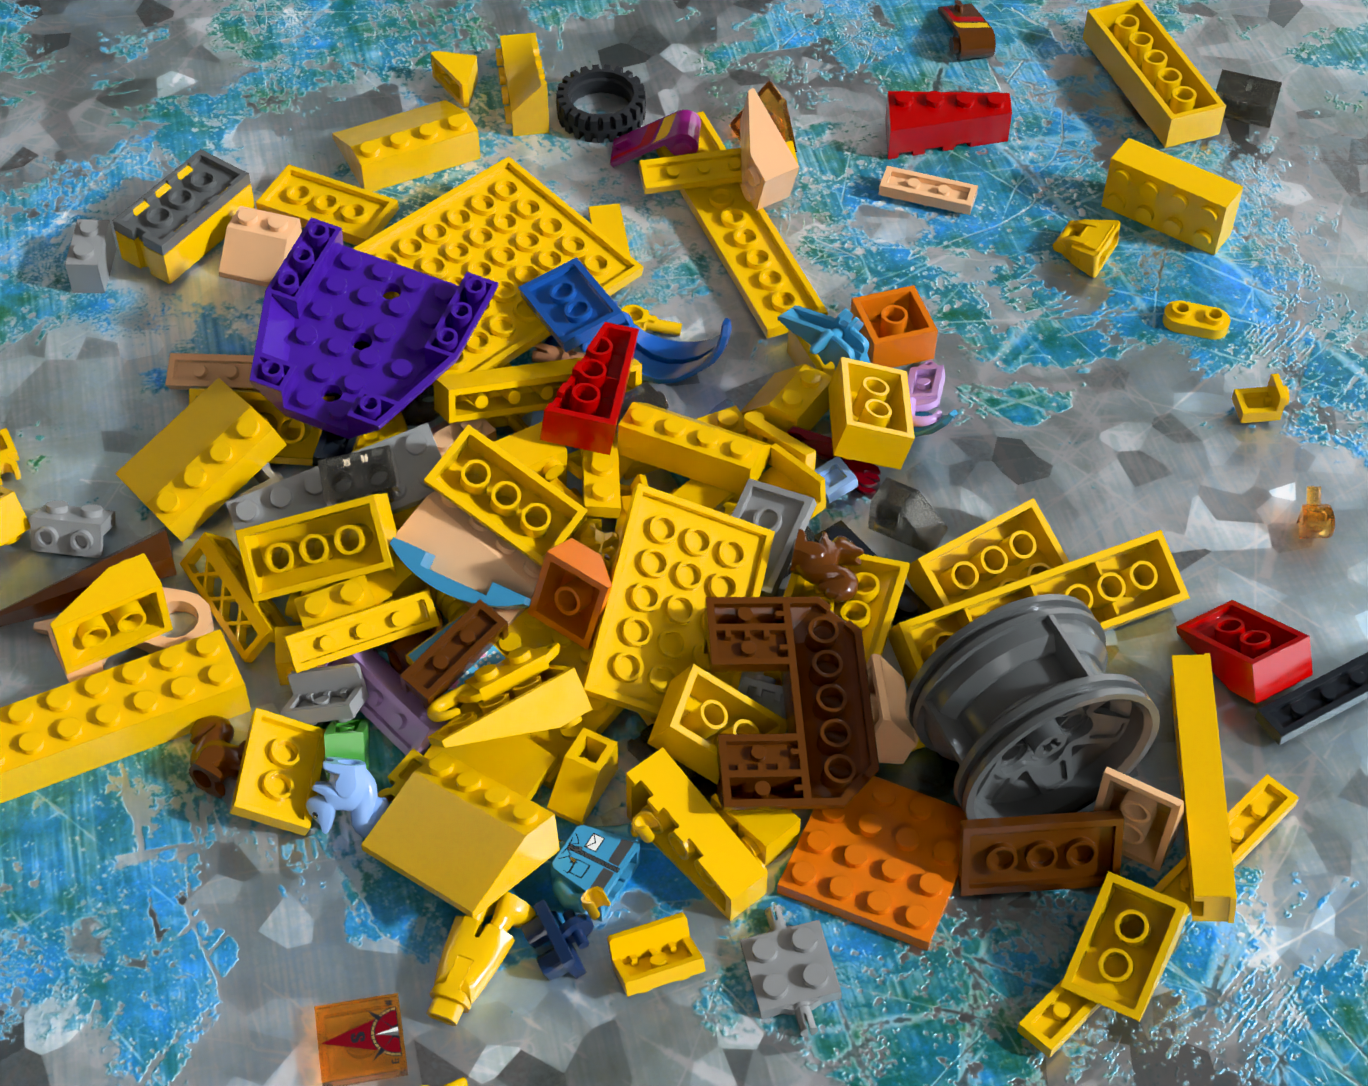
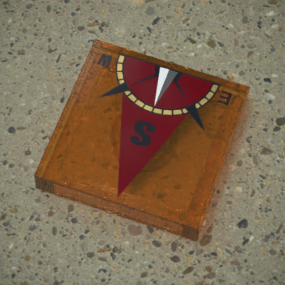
[314,993,409,1086]

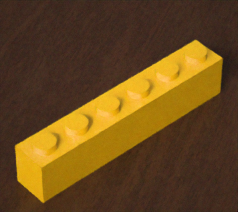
[434,357,642,423]

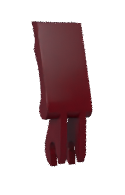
[787,426,881,495]

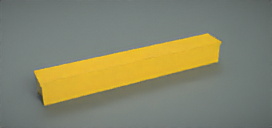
[1170,653,1237,923]

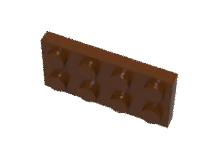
[958,810,1124,896]

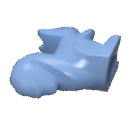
[306,757,389,838]

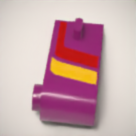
[610,110,701,168]

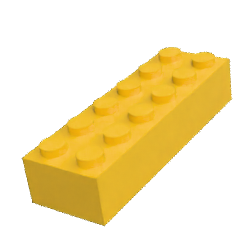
[1082,0,1226,148]

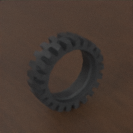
[556,64,646,143]

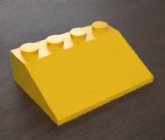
[332,100,480,192]
[115,378,287,543]
[907,498,1070,611]
[764,554,910,686]
[361,751,560,919]

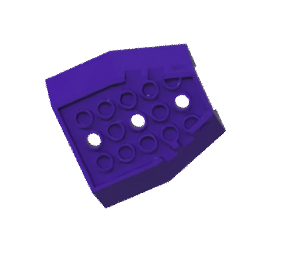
[250,217,498,439]

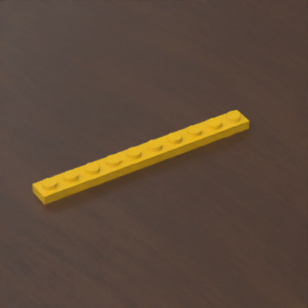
[1017,774,1299,1058]

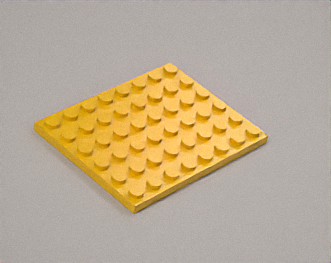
[353,156,643,386]

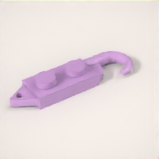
[908,359,945,427]

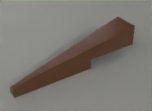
[0,527,177,627]

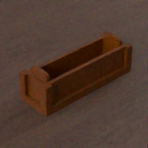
[400,599,509,710]

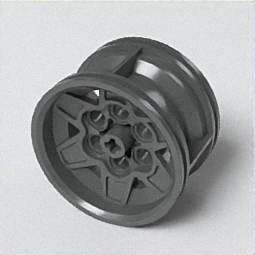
[905,594,1160,819]

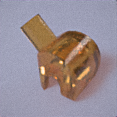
[1297,486,1335,539]

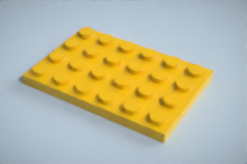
[582,483,775,718]

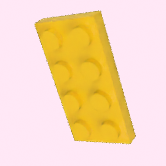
[256,164,399,245]

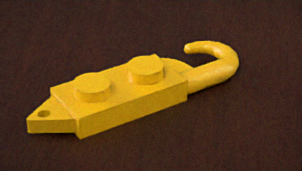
[427,642,562,722]

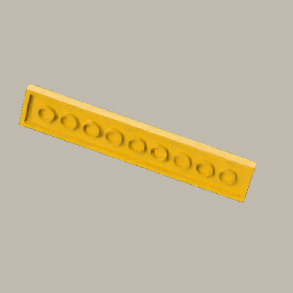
[656,111,828,339]

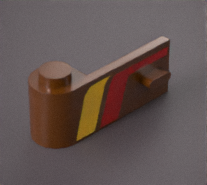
[938,0,996,60]

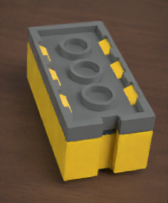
[112,149,255,284]

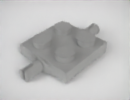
[740,905,842,1037]

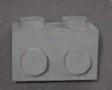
[30,501,115,558]
[280,663,369,725]

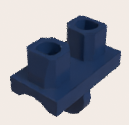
[521,899,594,981]

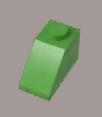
[324,718,370,780]

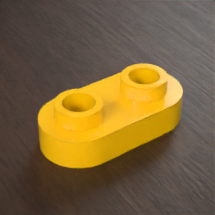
[1162,301,1230,340]

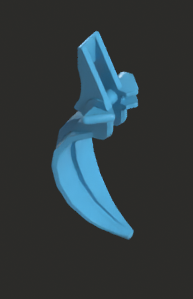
[777,305,958,437]

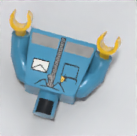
[548,811,660,922]

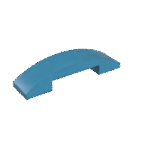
[390,537,532,610]

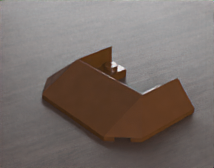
[703,596,879,811]

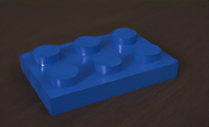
[518,257,625,352]

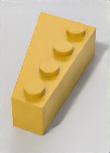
[626,747,768,921]

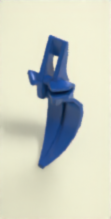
[544,301,732,384]

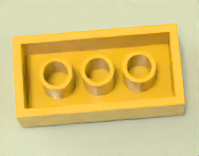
[1101,138,1243,255]

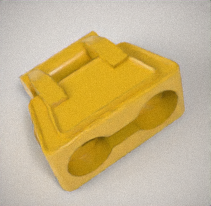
[1053,219,1120,278]

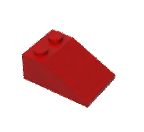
[1176,600,1313,704]

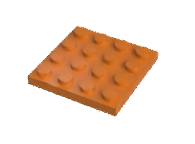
[777,776,968,951]

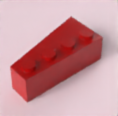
[885,90,1012,160]
[540,322,639,455]

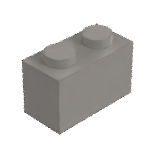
[65,219,117,293]

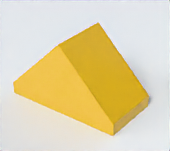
[430,51,479,108]

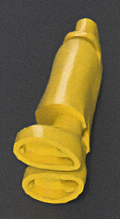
[426,892,536,1026]

